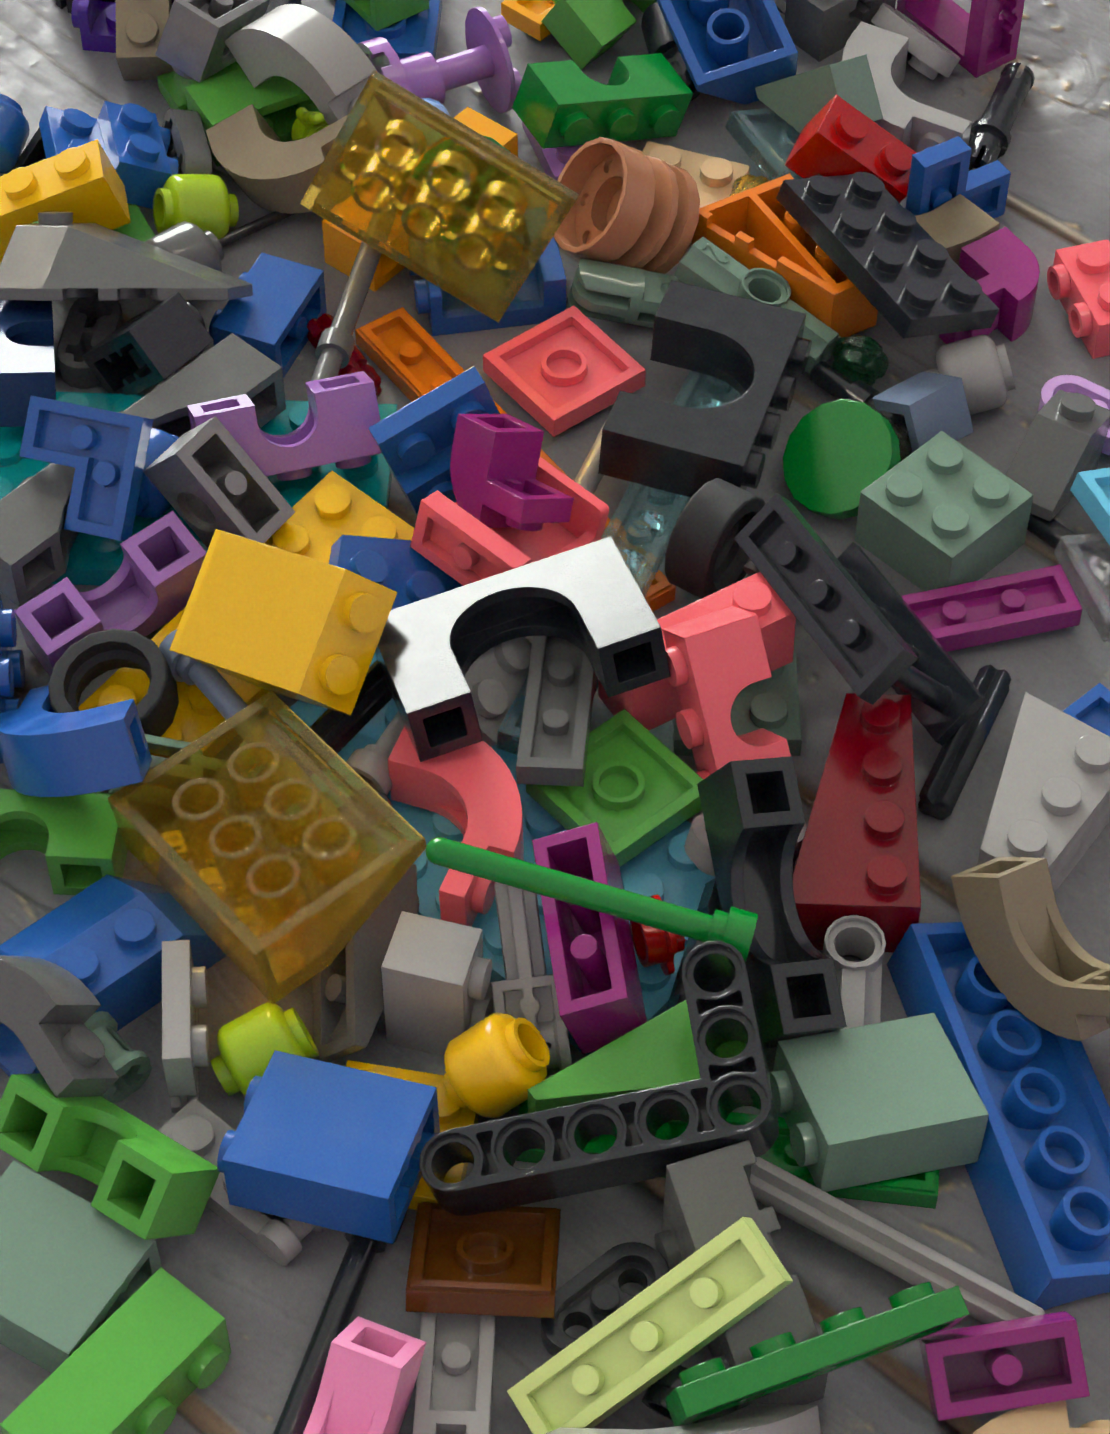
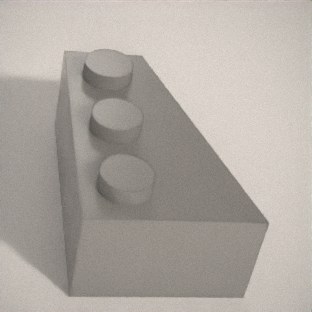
[977,692,1110,893]

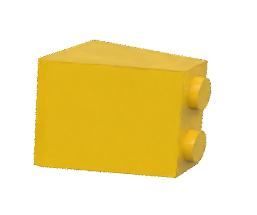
[169,529,398,715]

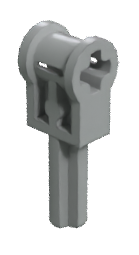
[491,882,572,1071]

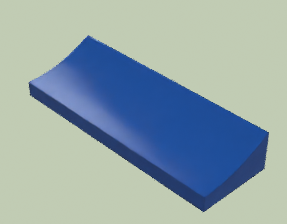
[887,922,1110,1310]

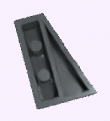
[654,1140,828,1411]

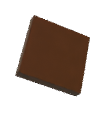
[406,1202,561,1318]

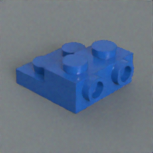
[39,101,179,209]
[368,366,500,515]

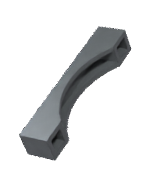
[0,333,286,607]

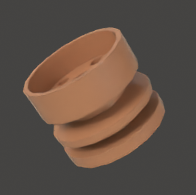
[550,137,700,274]

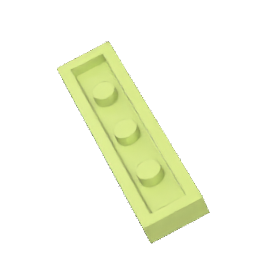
[507,1217,793,1434]

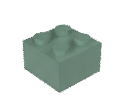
[855,431,1034,591]

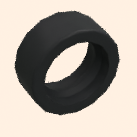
[664,478,765,599]
[48,629,179,737]

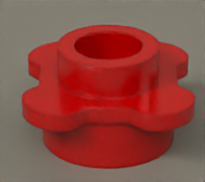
[630,894,685,975]

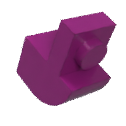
[939,227,1040,344]
[450,414,574,531]

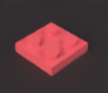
[483,305,646,437]

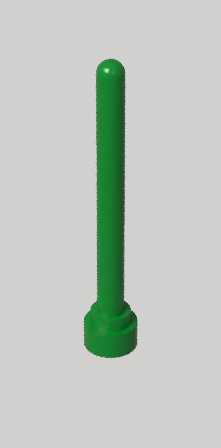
[426,837,758,962]

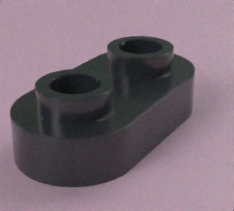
[541,1242,669,1356]

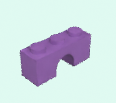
[187,371,381,481]
[14,511,206,677]

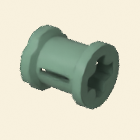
[84,1011,152,1104]

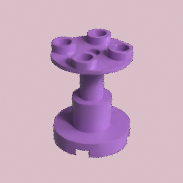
[357,6,522,147]

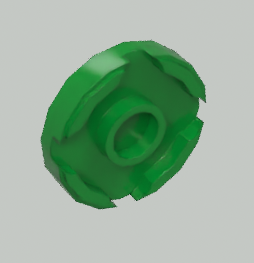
[783,399,901,520]

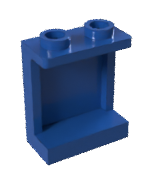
[406,202,566,336]

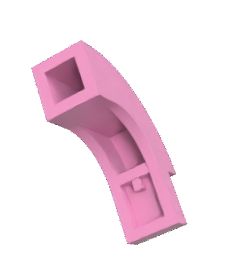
[303,1316,426,1434]

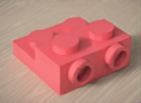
[1047,239,1110,359]

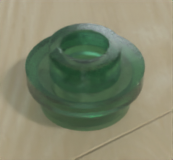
[832,335,889,386]

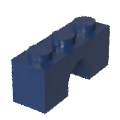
[0,300,56,427]

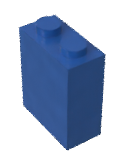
[217,1050,440,1244]

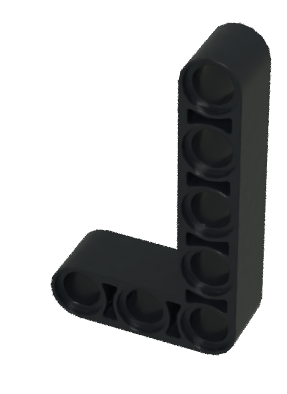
[419,941,779,1216]

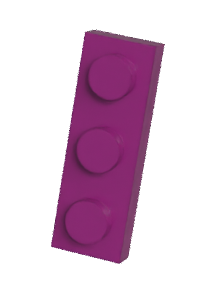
[901,564,1083,652]

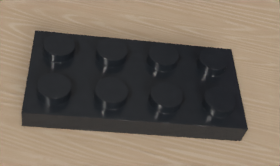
[776,172,1000,339]

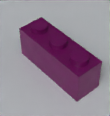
[532,822,647,1054]

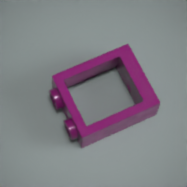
[896,0,1025,78]

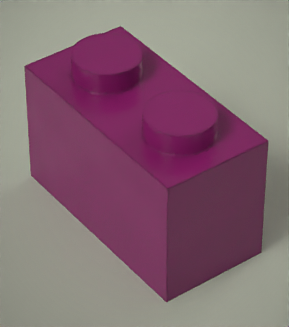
[919,1311,1090,1421]

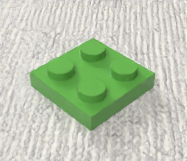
[526,709,703,867]

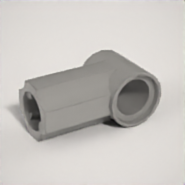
[822,915,886,1030]

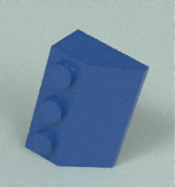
[656,0,798,105]

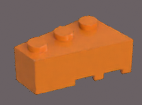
[692,173,878,339]

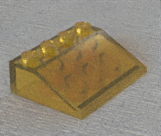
[300,70,579,323]
[107,691,427,1004]

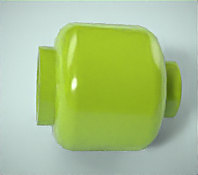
[153,174,239,239]
[210,1002,319,1096]

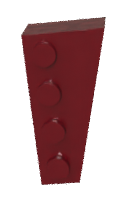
[792,693,921,953]

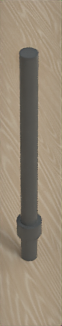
[311,148,415,381]

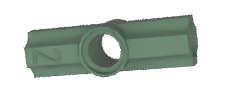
[674,237,842,375]

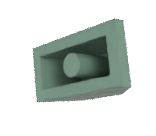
[755,54,883,133]

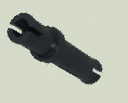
[968,62,1035,171]

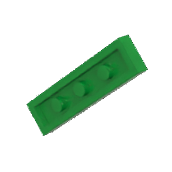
[665,1282,970,1426]

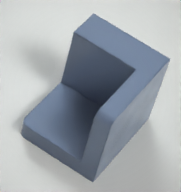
[873,371,974,452]

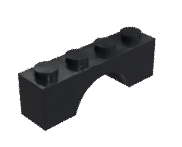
[697,756,847,1049]

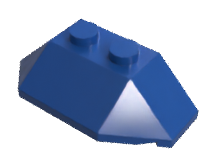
[0,875,245,1078]

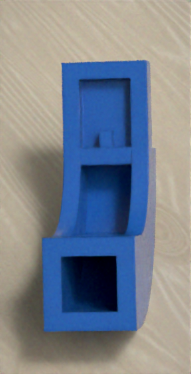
[0,685,152,797]

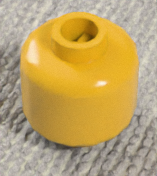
[443,1012,550,1118]

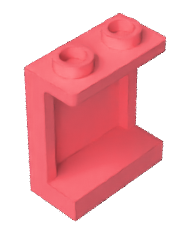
[410,457,609,586]

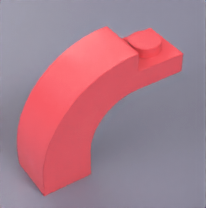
[388,726,524,927]

